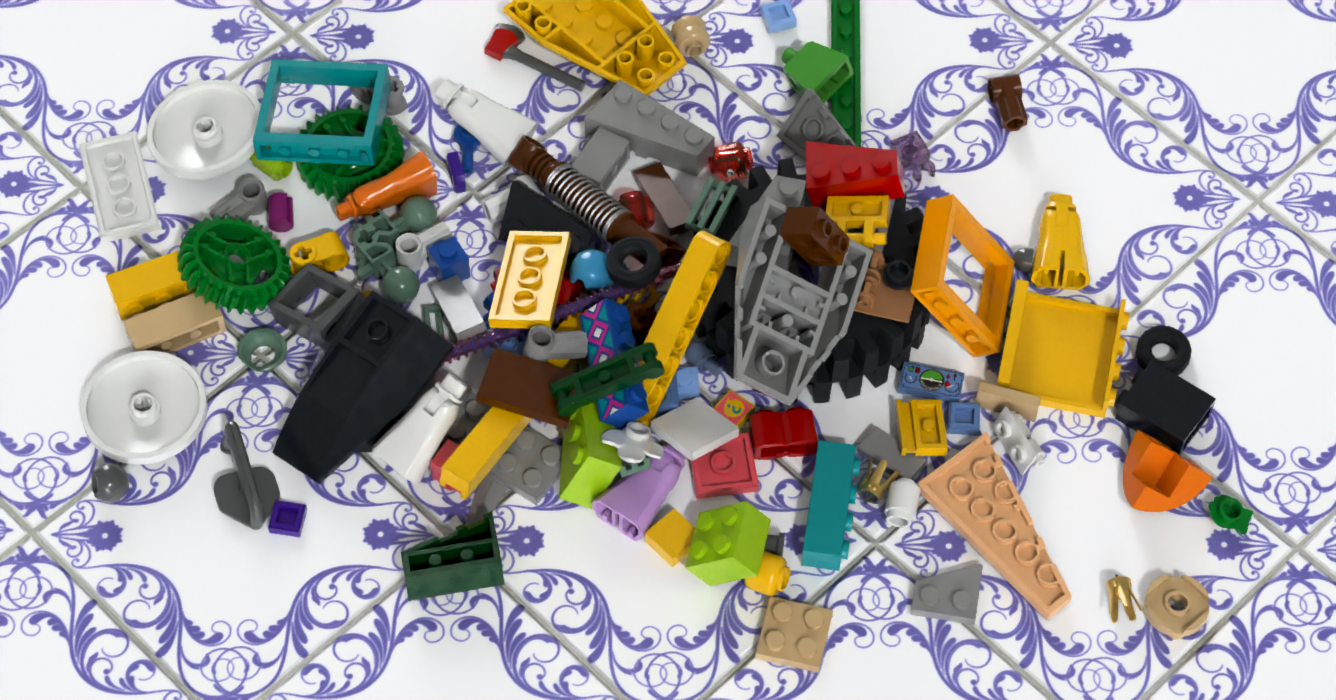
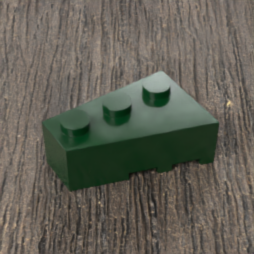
[401,511,504,601]

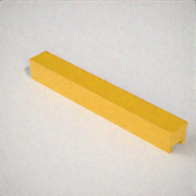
[439,310,584,500]

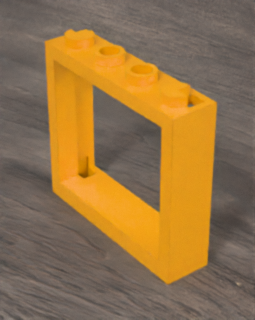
[910,194,1015,358]

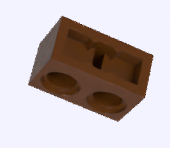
[779,207,850,266]

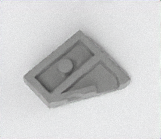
[910,564,983,625]

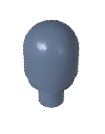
[685,341,723,377]

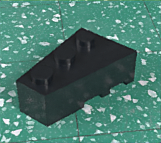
[498,180,598,260]

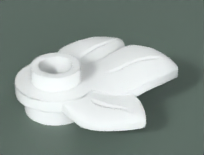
[601,422,664,463]

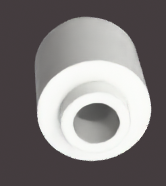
[884,478,921,528]

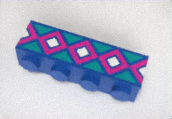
[580,298,649,429]

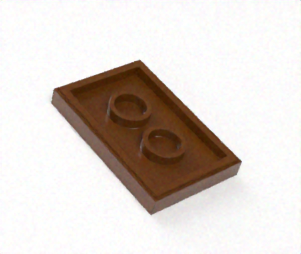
[476,347,577,429]

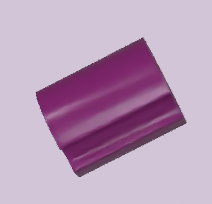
[268,192,294,233]

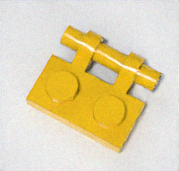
[826,195,890,248]

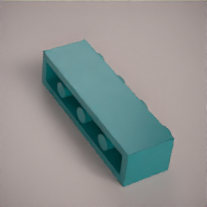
[801,440,861,571]

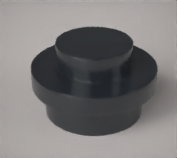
[882,260,914,290]

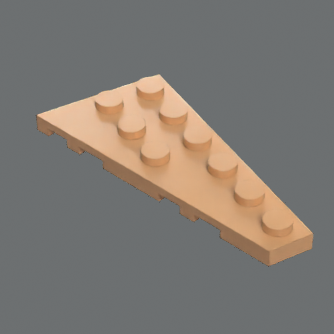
[917,431,1072,620]

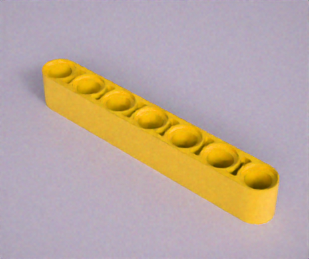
[616,231,732,430]

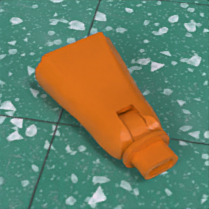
[335,150,437,222]

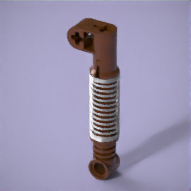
[507,135,687,277]

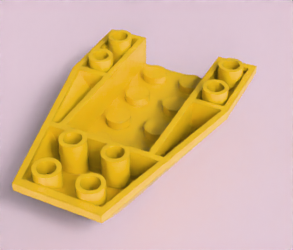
[503,0,687,96]

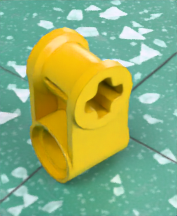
[289,231,350,277]

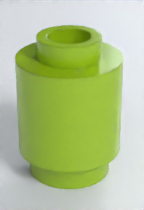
[249,146,293,181]

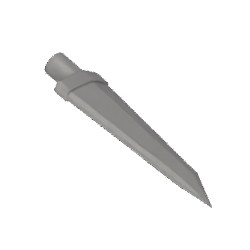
[465,473,509,526]

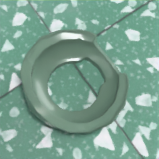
[237,328,287,372]

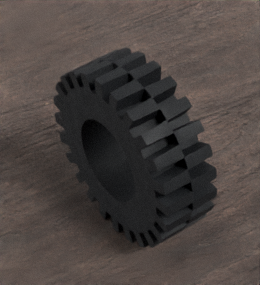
[693,158,930,403]

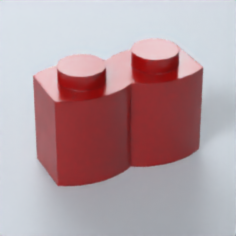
[749,407,818,460]

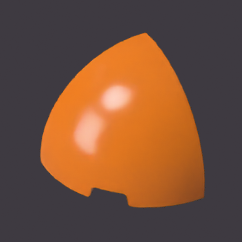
[1123,430,1213,512]

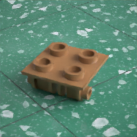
[854,250,915,323]

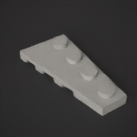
[776,88,856,160]

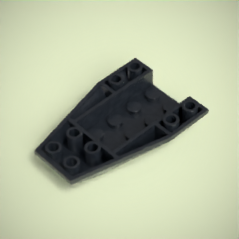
[272,290,454,484]

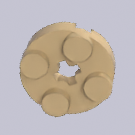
[1143,574,1210,640]

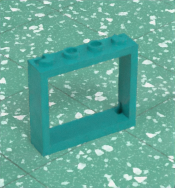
[253,59,391,166]

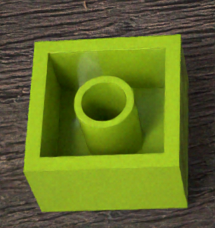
[685,501,771,586]

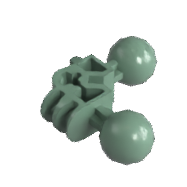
[353,195,437,304]

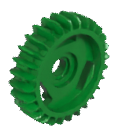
[296,104,405,203]
[177,214,291,315]

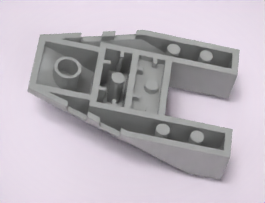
[734,196,873,406]

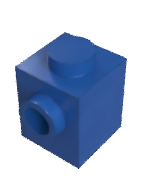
[427,236,470,282]

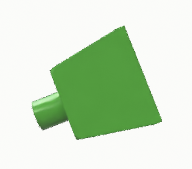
[781,41,854,103]

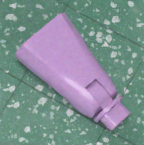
[592,443,687,541]

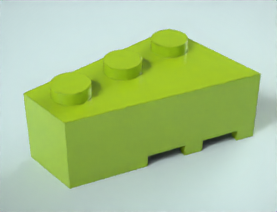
[559,401,622,509]

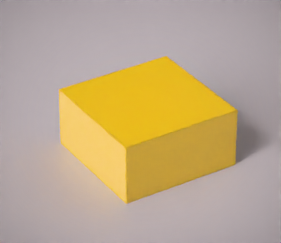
[645,508,695,567]

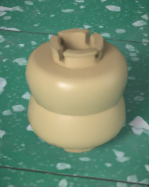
[671,15,711,57]

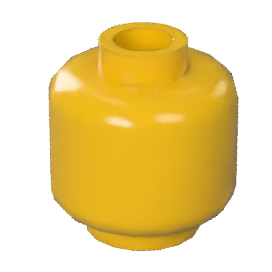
[744,551,791,596]

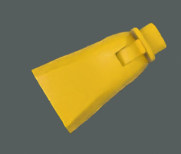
[1031,194,1090,290]

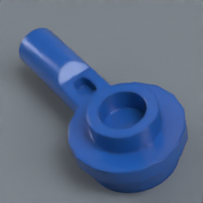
[454,125,480,174]

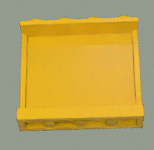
[997,279,1130,418]

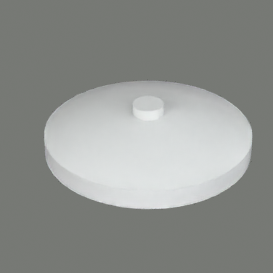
[147,80,261,179]
[80,351,208,464]

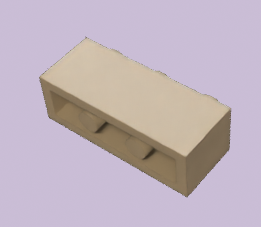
[123,291,226,354]

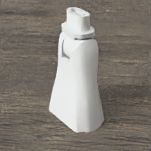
[435,79,539,166]
[371,373,468,484]

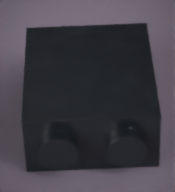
[1115,360,1216,455]

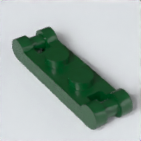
[550,342,665,417]

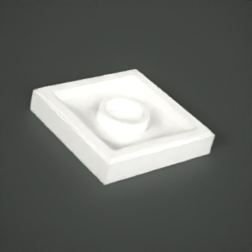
[650,397,739,461]

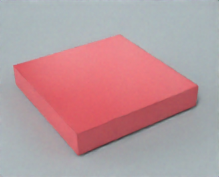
[690,432,759,499]

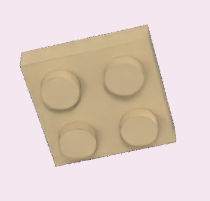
[755,596,833,673]

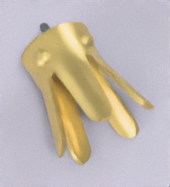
[857,458,900,505]
[1106,574,1143,623]

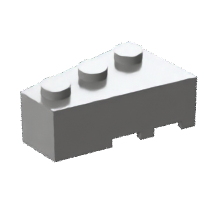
[726,175,806,271]

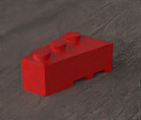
[805,141,905,210]

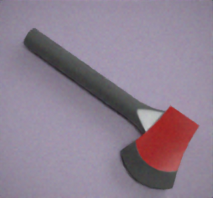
[485,23,586,92]

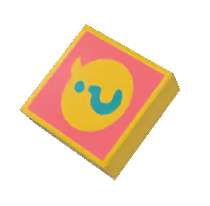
[713,389,755,428]

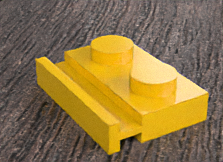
[895,399,948,456]

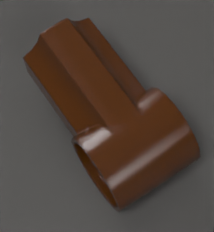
[988,74,1028,132]

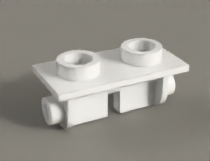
[991,407,1046,475]

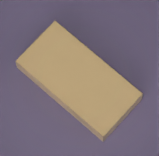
[975,381,1041,422]

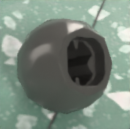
[91,463,129,503]

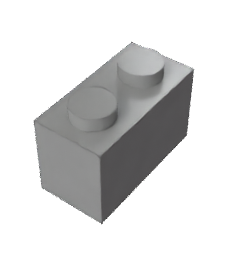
[569,126,630,192]

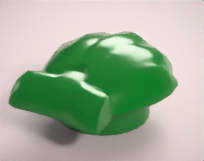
[1208,494,1253,534]

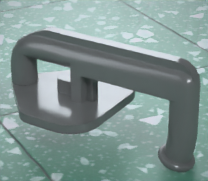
[213,421,280,530]

